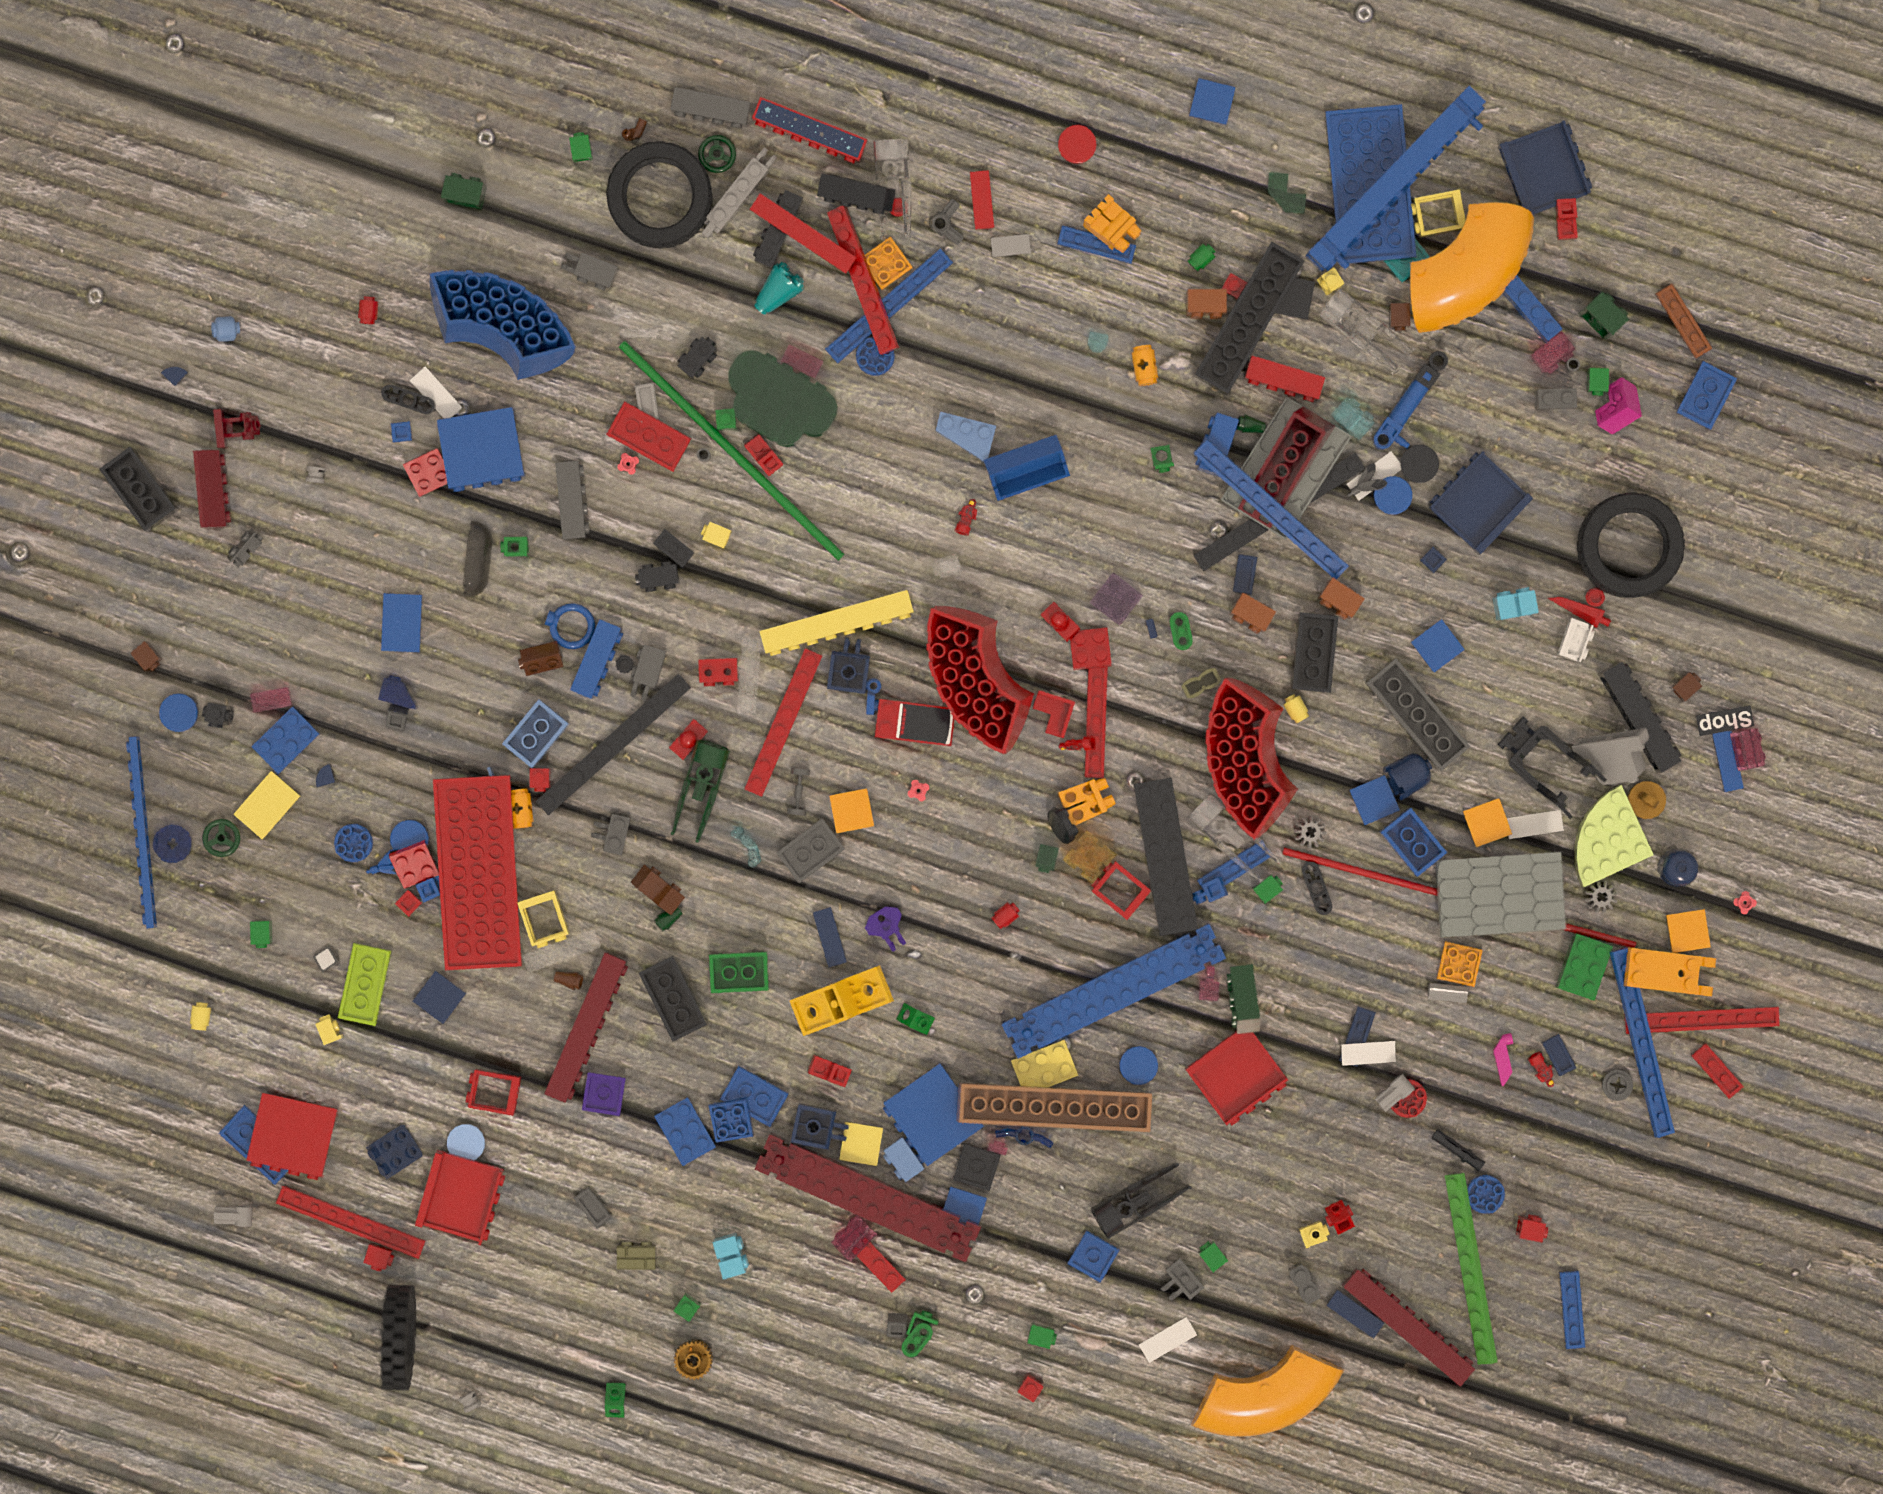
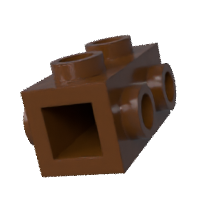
[518,641,564,676]

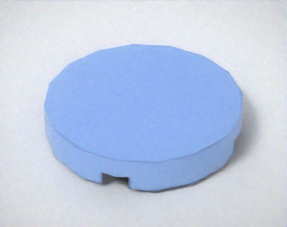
[447,1124,485,1160]

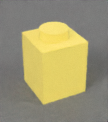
[701,522,732,549]

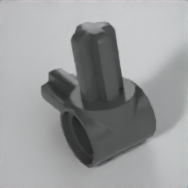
[929,199,964,245]

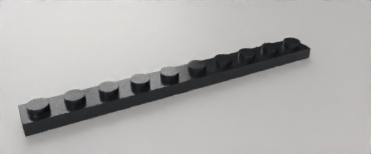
[1193,453,1365,572]
[536,673,691,816]

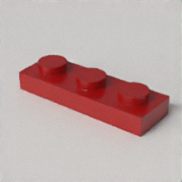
[852,1238,906,1293]

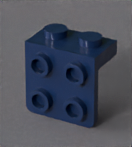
[366,1125,423,1180]

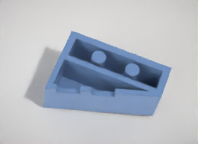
[936,412,996,463]

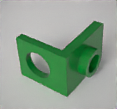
[1151,445,1174,473]
[896,1003,935,1035]
[906,1310,939,1335]
[605,1383,626,1418]

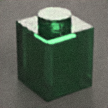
[1035,844,1059,873]

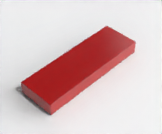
[970,170,994,230]
[1691,1043,1744,1099]

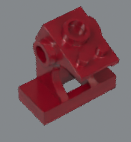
[213,409,261,449]

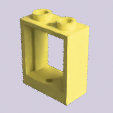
[1411,189,1466,238]
[518,890,570,948]

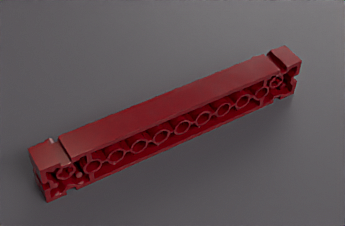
[754,1132,982,1263]

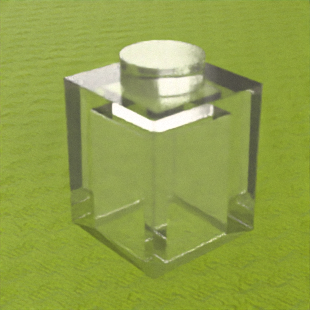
[932,554,962,579]

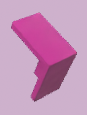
[1595,377,1642,434]

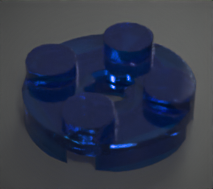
[153,825,192,863]

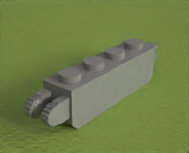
[702,147,777,239]

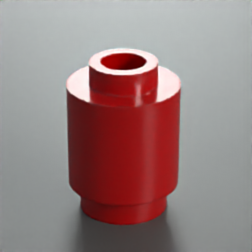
[358,296,379,325]
[991,902,1020,929]

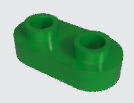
[1169,612,1193,650]
[902,1322,933,1357]

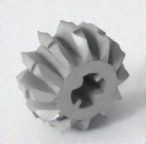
[1294,816,1327,848]
[1585,881,1617,913]

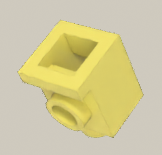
[1317,267,1345,296]
[316,1014,344,1045]
[1299,1221,1330,1248]

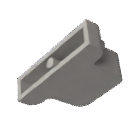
[1572,728,1649,786]

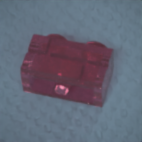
[1530,331,1575,374]
[1730,728,1766,771]
[831,1215,877,1261]

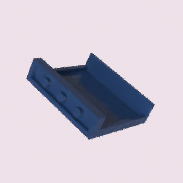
[1498,120,1592,215]
[1429,451,1533,555]

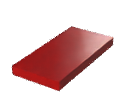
[606,401,692,472]

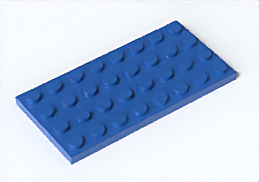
[1325,104,1417,264]

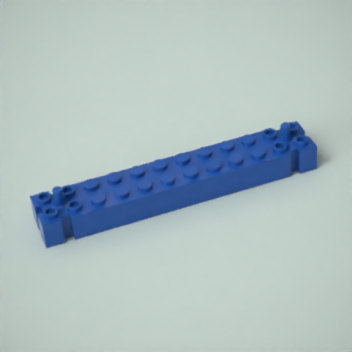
[1305,86,1486,272]
[1001,923,1226,1059]

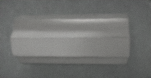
[1428,983,1468,1003]

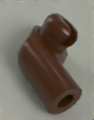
[622,118,647,141]

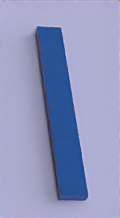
[825,248,953,364]

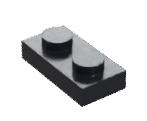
[653,529,695,568]

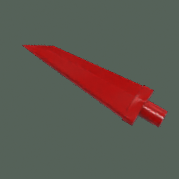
[1548,596,1611,628]

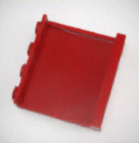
[1185,1031,1288,1126]
[246,1093,339,1180]
[415,1150,506,1245]

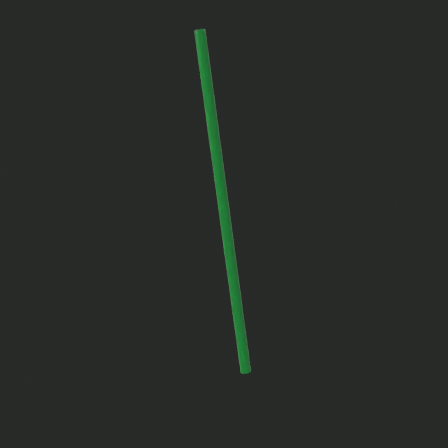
[619,341,845,561]

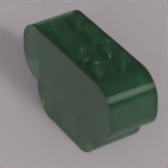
[728,350,838,447]

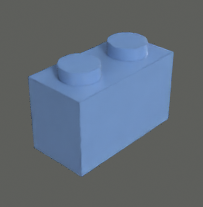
[883,1136,925,1182]

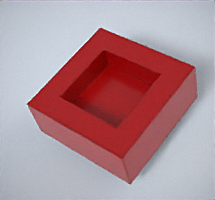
[1221,273,1247,299]
[395,890,422,917]

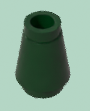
[1236,414,1266,433]
[654,907,683,932]

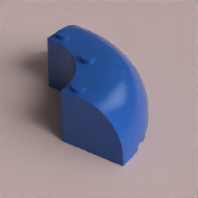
[429,270,575,380]

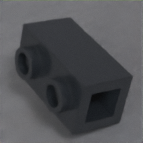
[677,337,717,379]
[635,561,680,592]
[202,702,234,728]

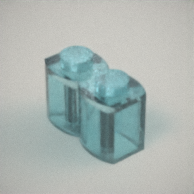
[1330,397,1375,441]

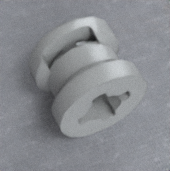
[305,466,326,484]
[458,1390,482,1413]

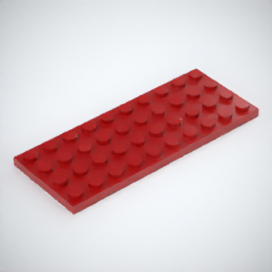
[433,775,522,970]

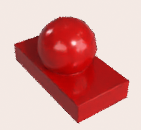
[1040,602,1080,642]
[669,719,708,760]

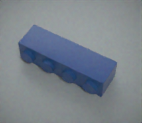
[1503,275,1563,343]
[570,619,624,699]

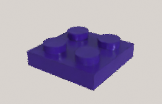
[582,1072,626,1116]

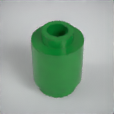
[1187,243,1216,272]

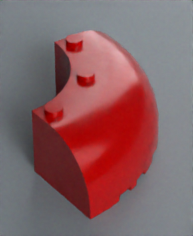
[927,606,1034,755]
[1206,678,1298,840]

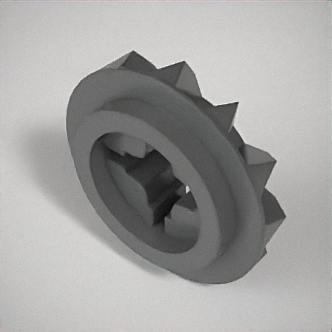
[1602,1070,1633,1101]

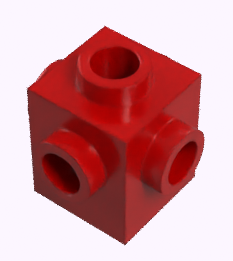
[1325,1200,1355,1235]

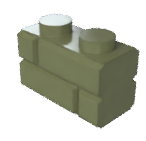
[617,1241,656,1270]

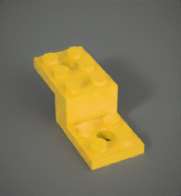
[789,965,894,1036]

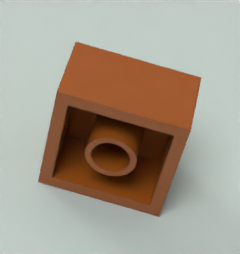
[1186,289,1227,319]
[1318,578,1365,620]
[1229,593,1276,634]

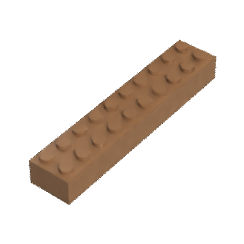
[957,1083,1152,1132]

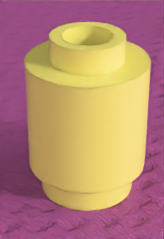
[1283,694,1309,723]
[190,1002,211,1031]

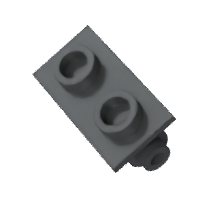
[227,528,263,568]

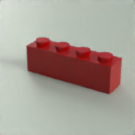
[1244,355,1325,403]

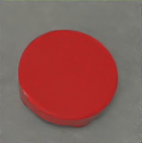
[1058,125,1096,164]
[1391,1079,1427,1118]

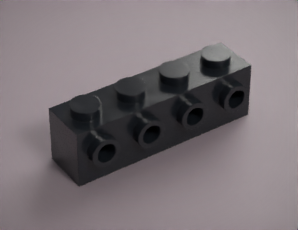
[817,173,896,215]
[753,190,803,270]

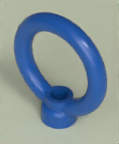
[544,603,595,649]

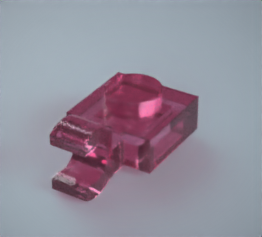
[1199,967,1219,1001]

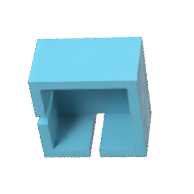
[1492,587,1539,621]
[712,1233,749,1279]

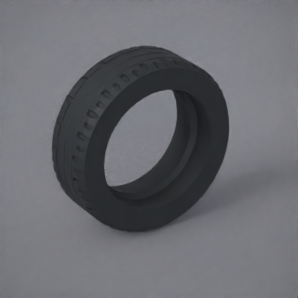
[606,141,712,249]
[1577,492,1685,598]

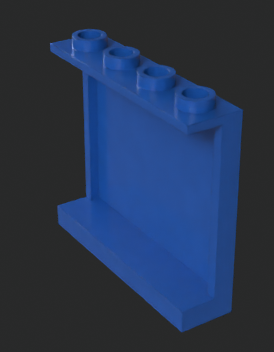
[437,407,526,492]
[883,1063,984,1166]

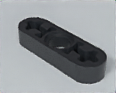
[381,384,436,415]
[1301,862,1333,915]

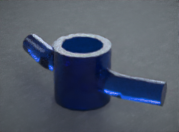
[995,1126,1054,1148]

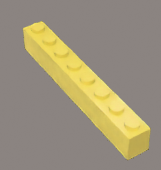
[759,590,914,656]

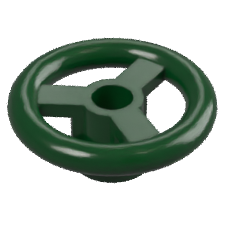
[698,135,736,173]
[202,819,241,857]

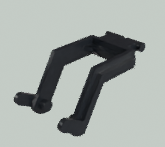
[1497,716,1607,820]

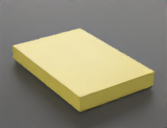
[234,771,301,839]

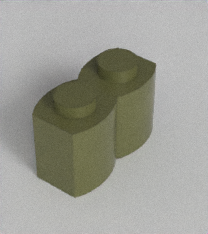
[1180,668,1222,699]

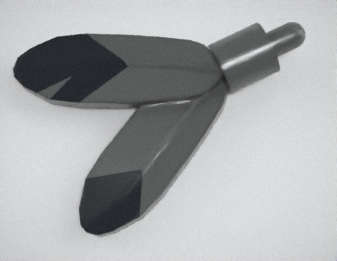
[1347,463,1387,497]

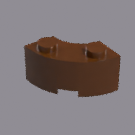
[630,864,685,915]

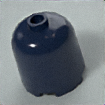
[1383,753,1432,800]
[1657,849,1698,887]

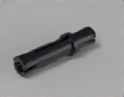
[1431,1129,1486,1172]

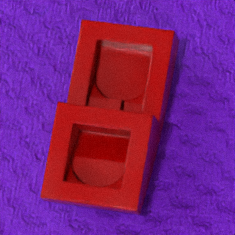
[1556,198,1578,240]
[744,433,784,476]
[807,1055,852,1087]

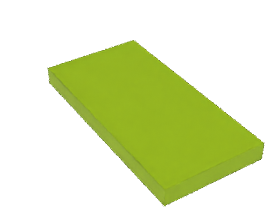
[338,943,391,1026]

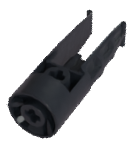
[1091,1162,1192,1239]

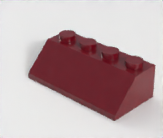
[193,450,232,529]

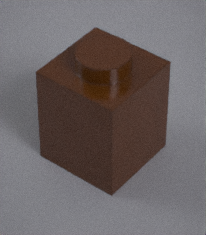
[1389,303,1410,331]
[130,641,162,671]
[1670,672,1702,702]

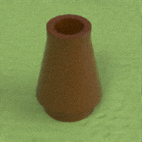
[554,971,583,991]

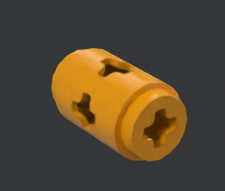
[1131,345,1158,386]
[511,789,534,829]

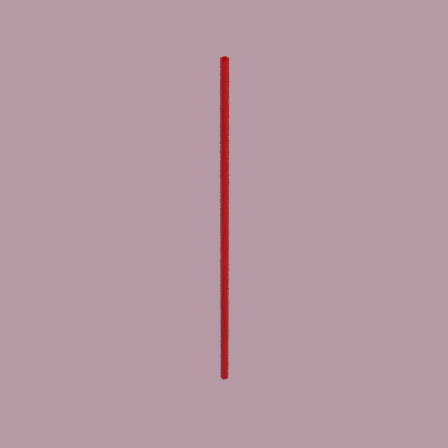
[1282,847,1636,948]

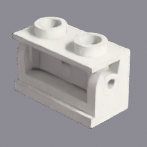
[1557,618,1595,662]

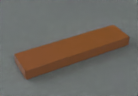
[1655,284,1712,359]

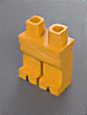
[1083,194,1142,253]
[1058,778,1116,825]

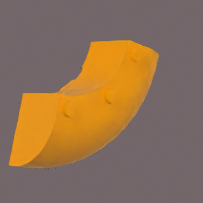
[1411,203,1534,333]
[1191,1345,1344,1437]

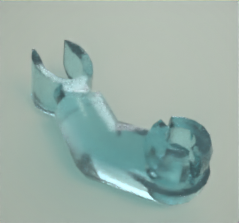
[730,827,761,867]

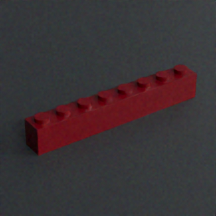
[544,952,629,1103]
[1342,1268,1475,1387]

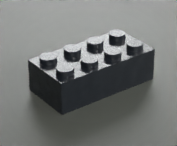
[99,447,179,532]
[1291,612,1339,693]
[639,955,708,1042]

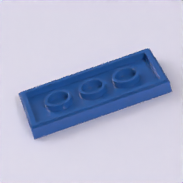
[218,1105,289,1185]

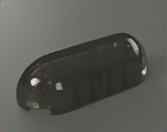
[463,520,493,597]

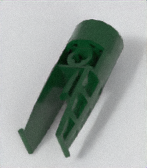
[671,740,731,843]

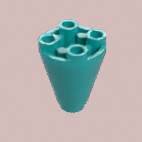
[754,261,804,315]

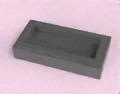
[573,1186,612,1229]

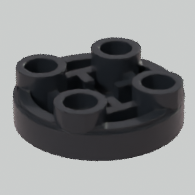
[1400,445,1439,483]
[1047,807,1078,844]

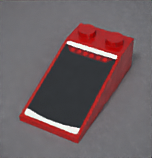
[875,699,955,746]

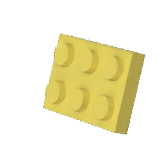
[1011,1040,1078,1087]

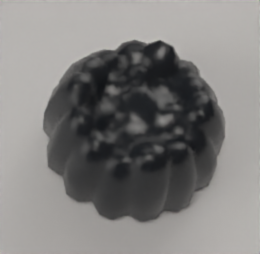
[616,655,634,674]

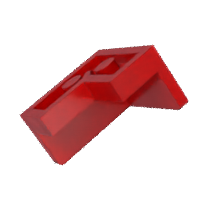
[1033,690,1075,738]

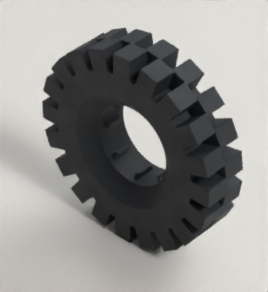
[380,1284,416,1391]

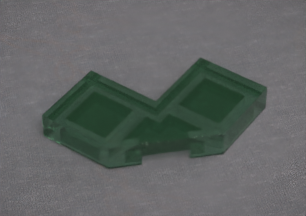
[1267,172,1306,214]

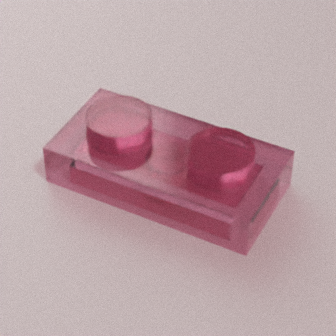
[781,344,824,379]
[250,687,292,713]

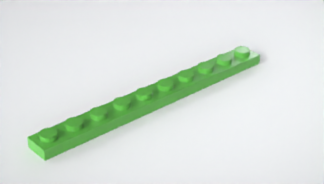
[1445,1173,1498,1365]

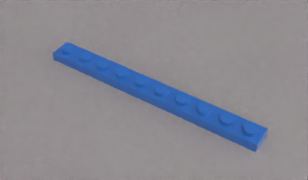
[1194,438,1349,580]
[126,737,157,929]
[1610,947,1675,1138]

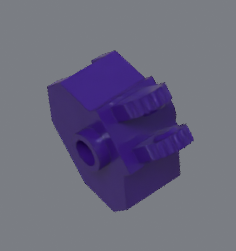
[865,906,906,952]

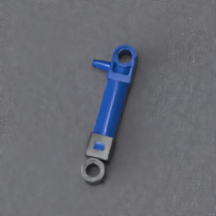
[1372,351,1448,450]

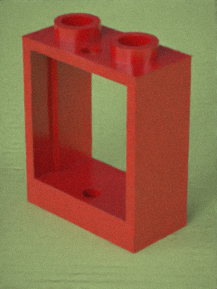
[1091,861,1151,920]
[465,1069,522,1116]

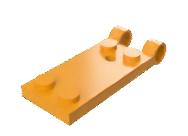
[1624,948,1716,997]

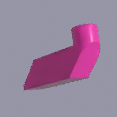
[1493,1033,1513,1086]

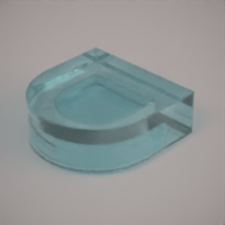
[1088,331,1109,353]

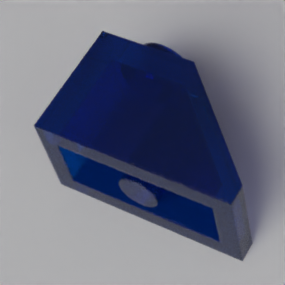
[378,675,418,710]

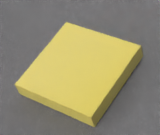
[839,1122,883,1166]

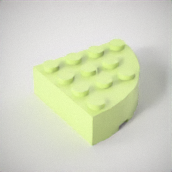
[1574,785,1654,887]

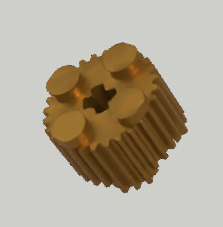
[674,1339,713,1380]

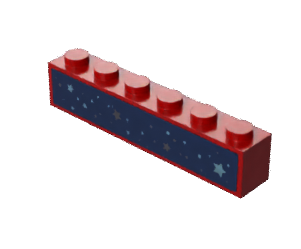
[752,97,868,164]

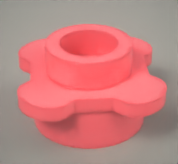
[617,453,639,475]
[908,780,929,801]
[1733,891,1757,914]

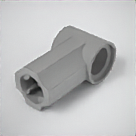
[1375,1074,1415,1112]
[214,1206,253,1227]

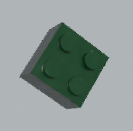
[441,173,487,209]

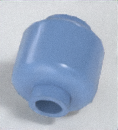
[211,316,240,342]

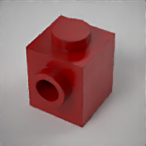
[529,768,551,792]
[363,1243,395,1272]

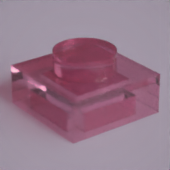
[987,1140,1008,1156]

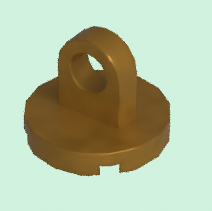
[1627,781,1666,819]

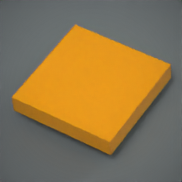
[865,236,913,290]
[829,788,874,833]
[1463,798,1512,847]
[1666,909,1711,953]
[1437,941,1483,987]

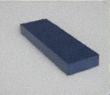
[812,907,847,968]
[1339,1006,1376,1067]
[1326,1290,1384,1339]

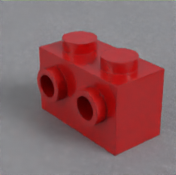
[698,658,739,687]
[1515,1214,1548,1243]

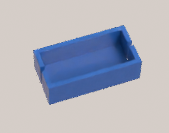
[984,435,1070,501]

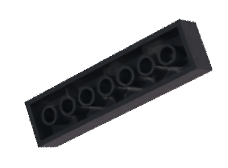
[1194,241,1305,396]
[1133,778,1198,936]

